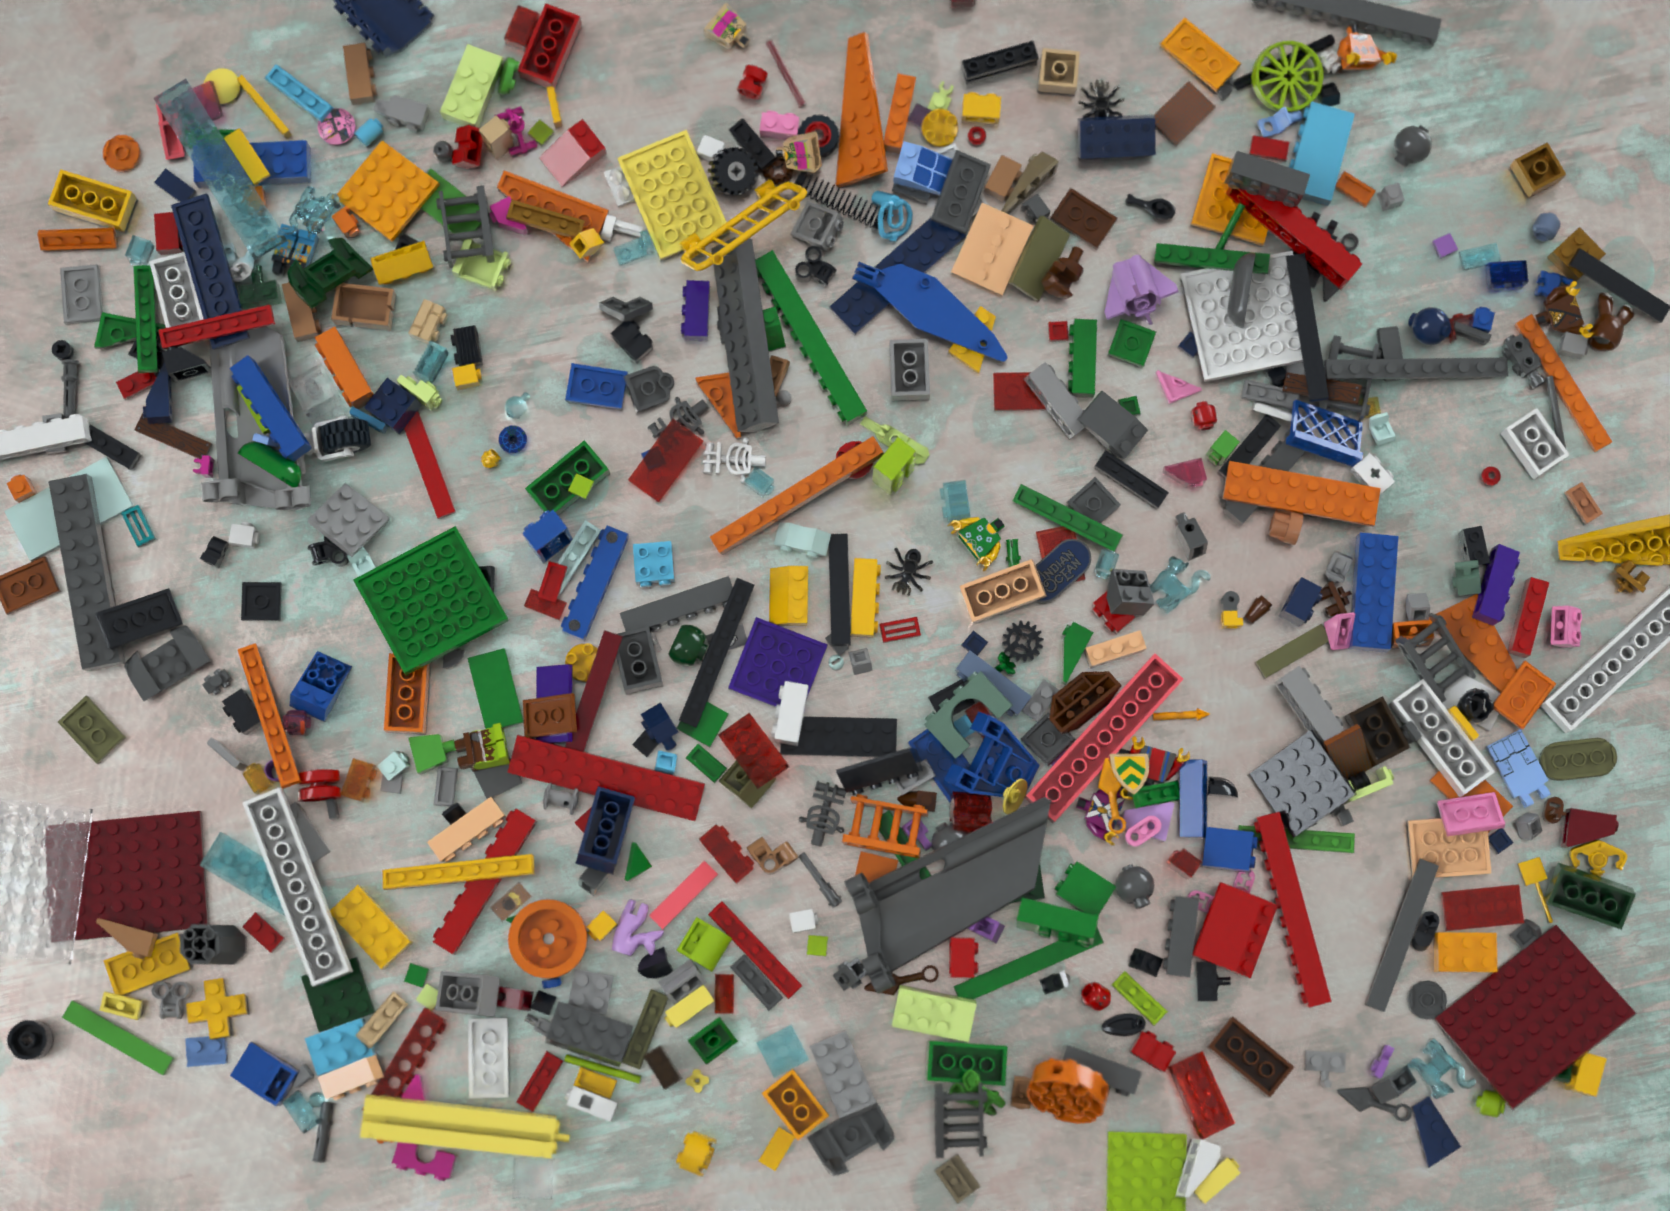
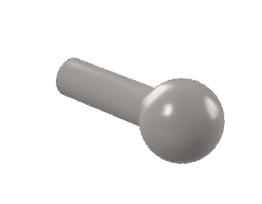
[775,390,791,406]

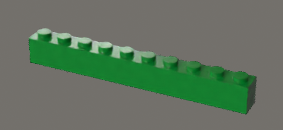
[755,250,867,426]

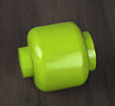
[1476,1090,1506,1118]

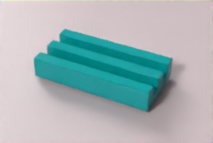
[121,505,156,547]

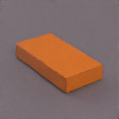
[1335,171,1376,207]

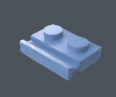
[185,1036,228,1067]

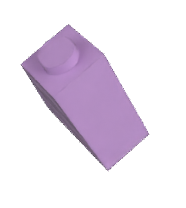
[1116,802,1175,842]

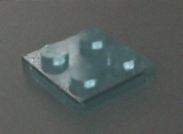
[757,1025,809,1078]

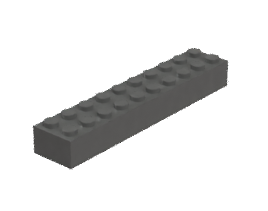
[711,237,779,432]
[48,474,125,671]

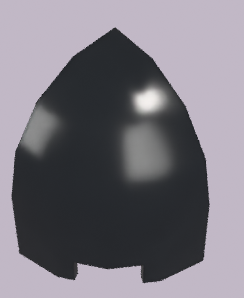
[1207,776,1238,798]
[638,947,673,979]

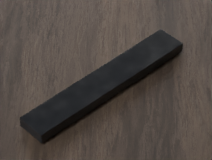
[1568,248,1670,323]
[829,533,851,646]

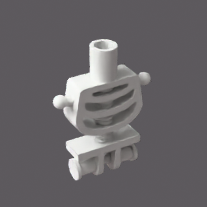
[703,437,766,483]

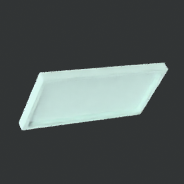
[4,457,134,562]

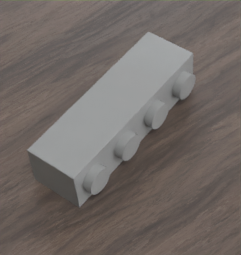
[1024,362,1085,439]

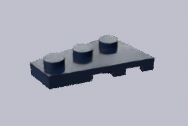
[1411,1096,1461,1168]

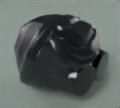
[1457,688,1494,723]

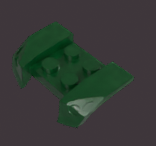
[287,238,373,309]

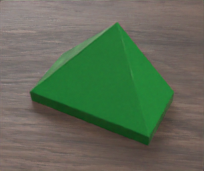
[624,842,652,882]

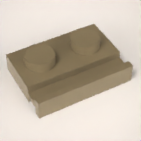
[934,1154,981,1204]

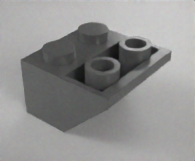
[1106,569,1155,616]

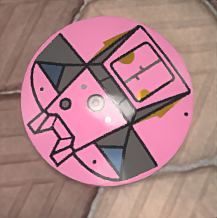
[318,108,355,145]

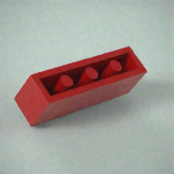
[1507,577,1550,658]

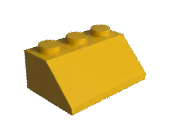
[769,566,808,626]

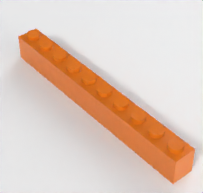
[710,436,884,555]

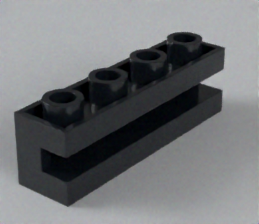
[961,41,1039,85]

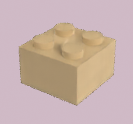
[1038,48,1080,95]

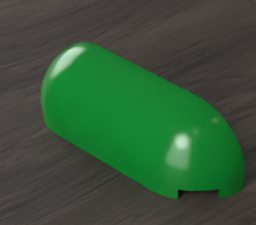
[238,441,301,488]

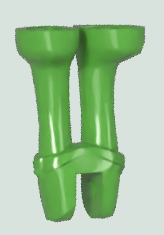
[949,1070,1006,1116]

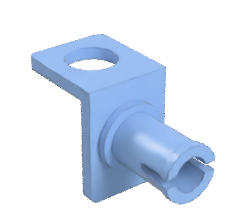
[1257,107,1302,138]

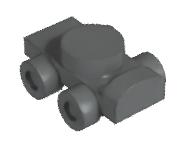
[202,668,232,695]

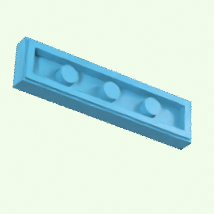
[265,64,333,122]

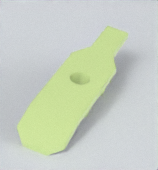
[860,416,930,465]

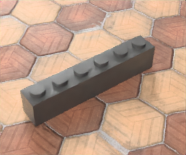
[1223,424,1306,527]
[620,576,733,632]

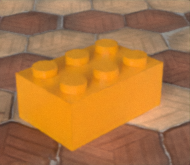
[1433,932,1498,973]
[762,1069,829,1140]

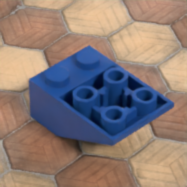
[289,651,352,722]
[230,1042,299,1106]

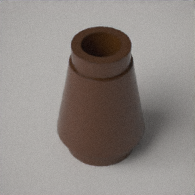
[1245,595,1272,623]

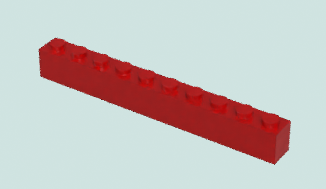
[1253,812,1332,1007]

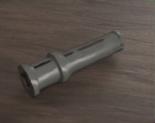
[61,359,79,418]

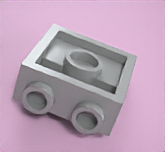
[791,201,844,251]

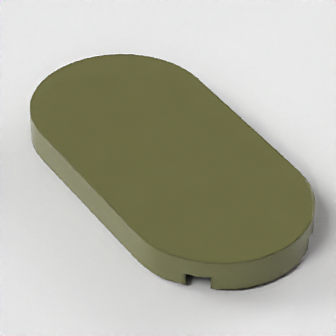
[1539,738,1617,781]

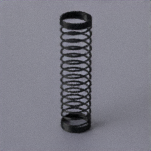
[795,171,887,231]

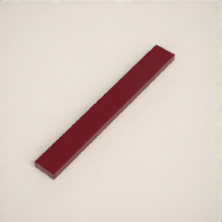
[565,630,623,752]

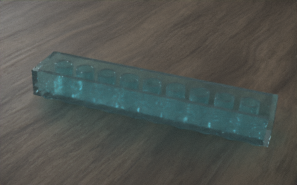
[153,79,287,260]

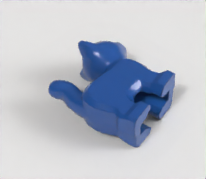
[1534,271,1574,297]

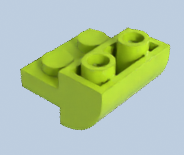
[676,917,732,972]

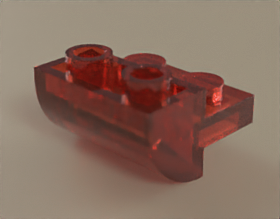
[949,791,993,832]

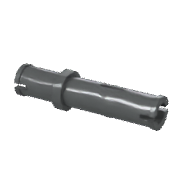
[312,1101,334,1163]

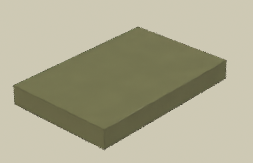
[58,695,127,764]

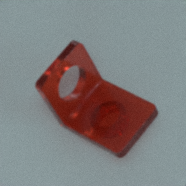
[1448,313,1473,344]

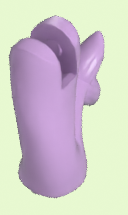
[612,899,664,956]

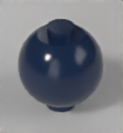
[1408,307,1451,345]

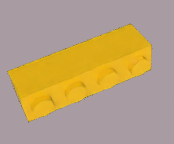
[850,558,881,638]

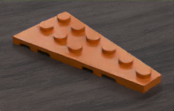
[497,170,609,263]
[1429,594,1517,693]

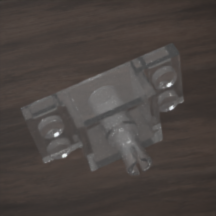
[287,351,352,426]

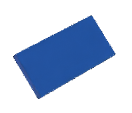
[908,729,970,806]

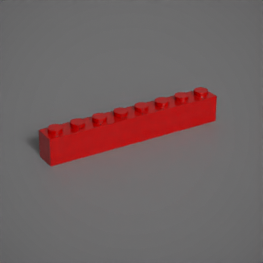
[433,809,537,955]

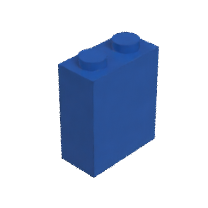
[1202,827,1258,873]

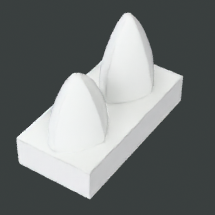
[604,166,635,208]

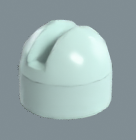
[829,655,844,670]

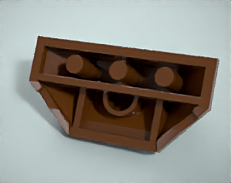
[1049,671,1121,734]

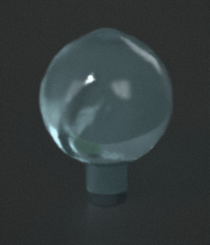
[504,392,530,419]

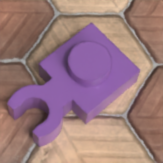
[1370,1045,1394,1079]

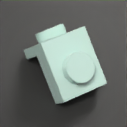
[1369,412,1396,446]
[347,547,376,577]
[377,751,411,781]

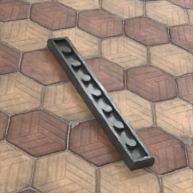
[1365,859,1439,1012]

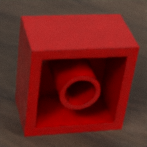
[949,938,978,978]

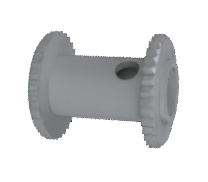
[543,783,579,815]

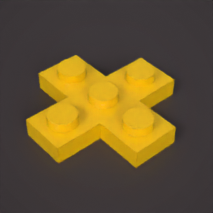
[186,978,248,1040]

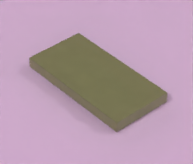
[1008,216,1070,301]

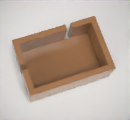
[331,283,396,331]

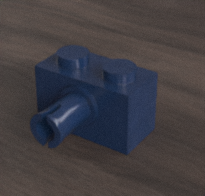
[641,702,678,750]

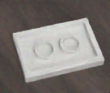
[1442,670,1500,731]

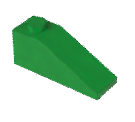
[1062,622,1094,685]

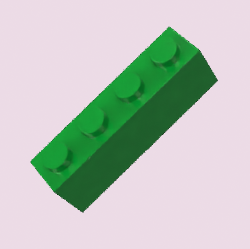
[1067,319,1097,398]

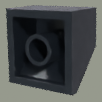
[162,346,211,382]

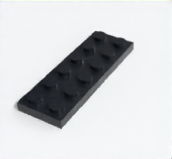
[780,716,897,757]

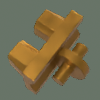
[1614,559,1650,593]

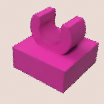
[193,455,214,478]

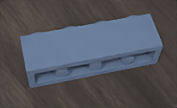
[955,651,1032,717]

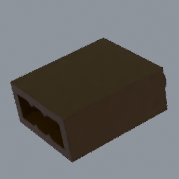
[643,1045,683,1090]

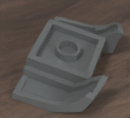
[124,625,210,701]
[807,1098,894,1176]

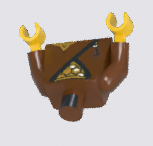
[1535,281,1594,338]

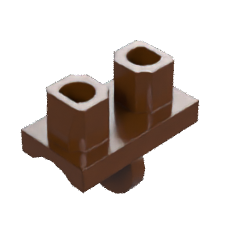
[1320,581,1352,618]

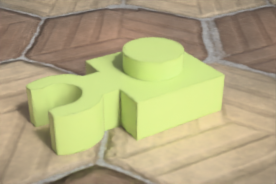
[927,81,954,111]

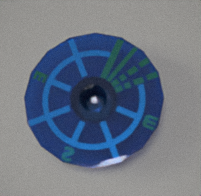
[499,425,527,453]

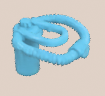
[871,191,913,241]

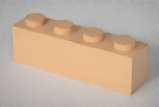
[427,797,506,862]

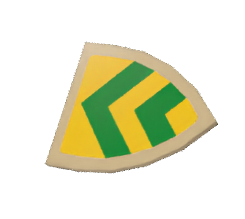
[1110,754,1149,795]

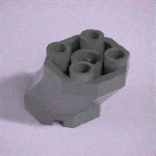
[180,924,247,965]

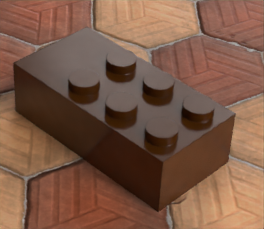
[1206,1016,1294,1098]

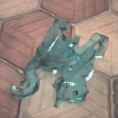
[281,186,341,239]
[1149,556,1211,614]
[1407,1038,1476,1100]

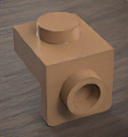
[1011,1076,1031,1109]

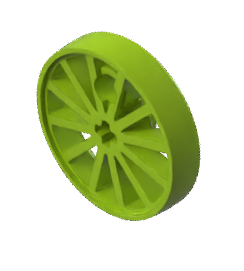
[1252,41,1324,112]

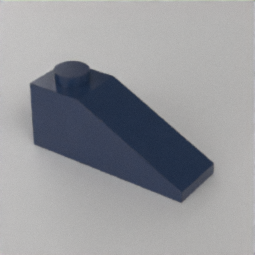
[143,362,172,424]

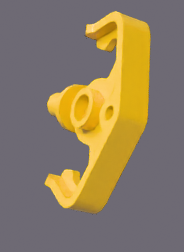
[1569,839,1627,877]

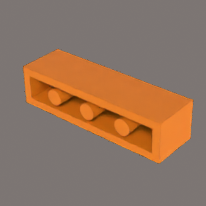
[884,73,916,154]

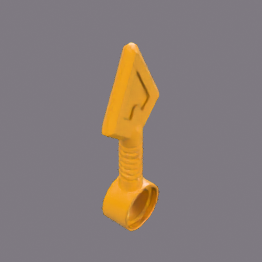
[1098,758,1126,834]

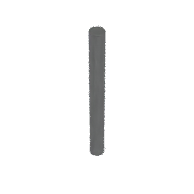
[1545,376,1566,449]

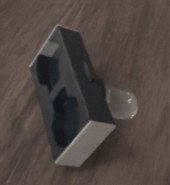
[1039,971,1071,995]

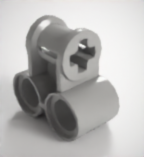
[151,981,193,1019]

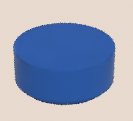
[541,977,562,989]

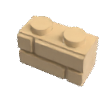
[408,299,448,345]

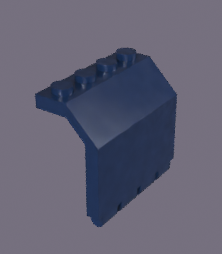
[333,0,435,57]

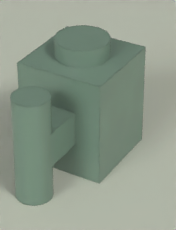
[1452,560,1481,596]

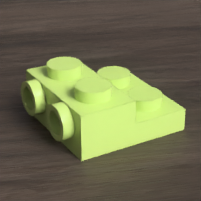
[396,375,443,411]

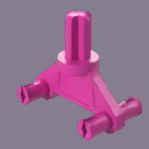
[495,106,537,156]

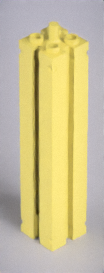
[360,1094,570,1159]

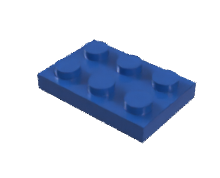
[565,363,628,410]

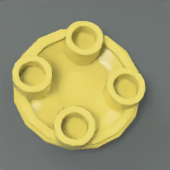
[203,68,240,104]

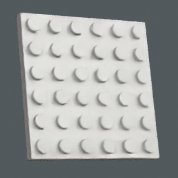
[1181,251,1303,382]

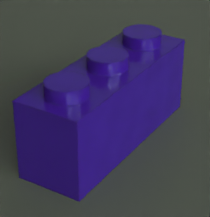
[681,280,710,341]

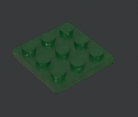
[301,957,375,1032]

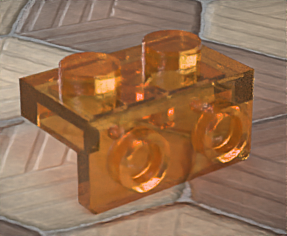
[341,758,377,802]

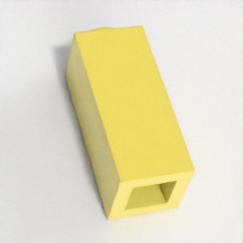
[664,985,715,1028]
[1194,1157,1240,1204]

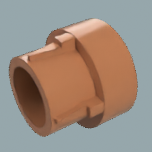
[1268,510,1304,545]

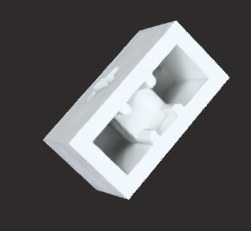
[1350,453,1395,495]

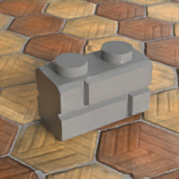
[659,959,706,1005]

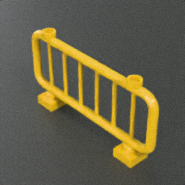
[679,179,807,271]

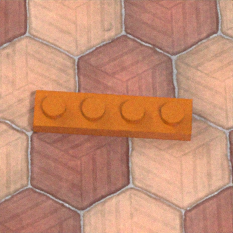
[37,228,117,250]

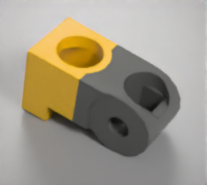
[1221,591,1243,629]

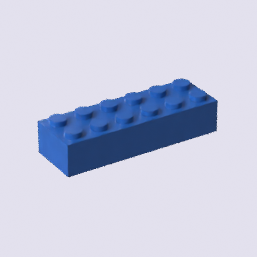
[193,140,311,188]
[1348,532,1399,653]

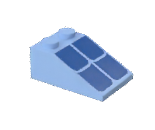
[893,141,952,195]

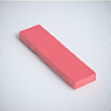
[649,861,718,929]

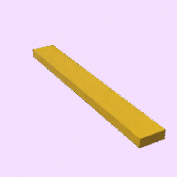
[382,854,535,890]

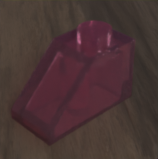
[1162,458,1207,489]

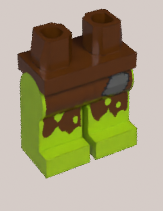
[454,723,510,772]

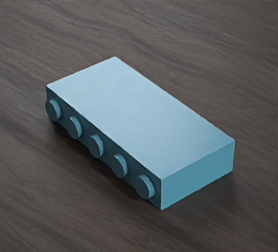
[1289,102,1355,206]

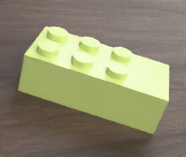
[440,44,504,128]
[892,985,977,1042]

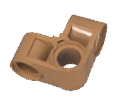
[746,837,798,875]

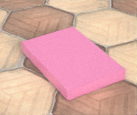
[1437,792,1505,837]

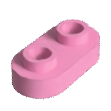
[1125,816,1161,847]

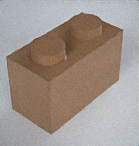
[984,155,1023,202]

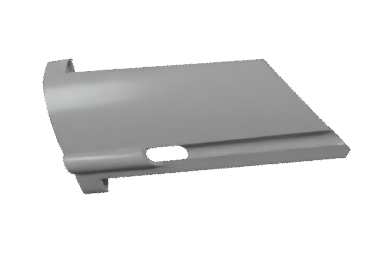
[201,326,311,510]

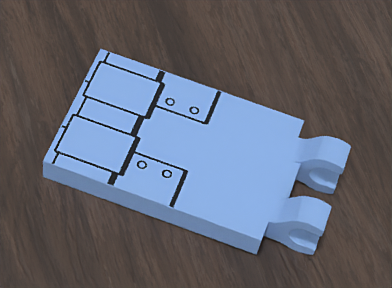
[1486,729,1551,808]

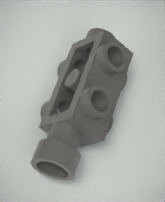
[1502,334,1546,389]

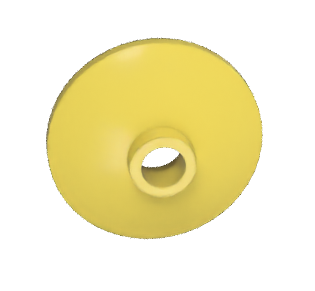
[1003,778,1027,814]

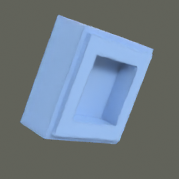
[252,433,279,447]

